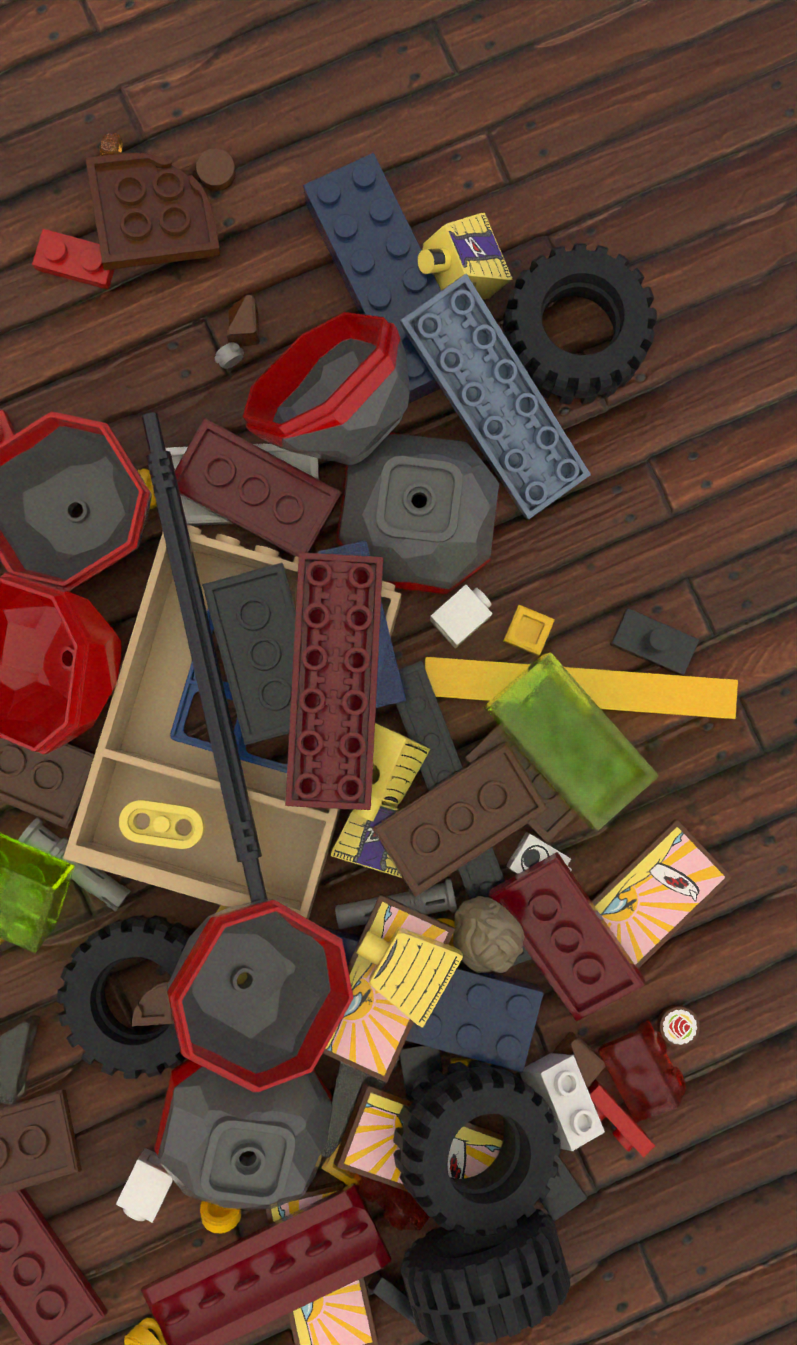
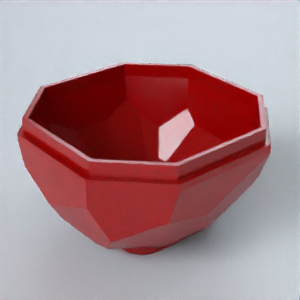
[0,572,122,754]

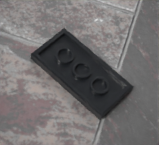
[202,563,296,745]

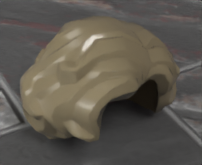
[453,896,525,973]

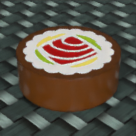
[657,1005,700,1047]

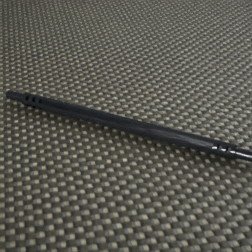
[141,412,267,902]

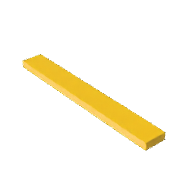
[425,657,738,719]

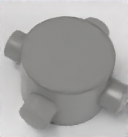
[215,342,244,369]

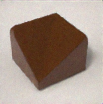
[226,295,260,346]
[553,1032,606,1088]

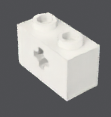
[519,1053,605,1151]

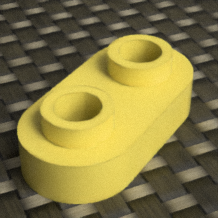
[119,800,206,849]

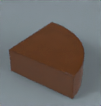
[132,980,174,1026]

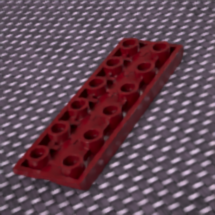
[285,552,383,810]
[141,1183,392,1345]

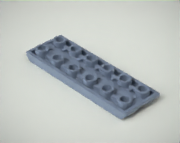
[399,274,591,519]

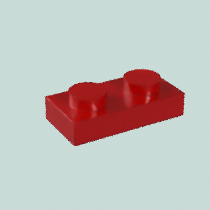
[32,229,115,290]
[587,1079,655,1157]

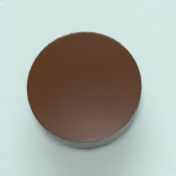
[196,148,236,191]

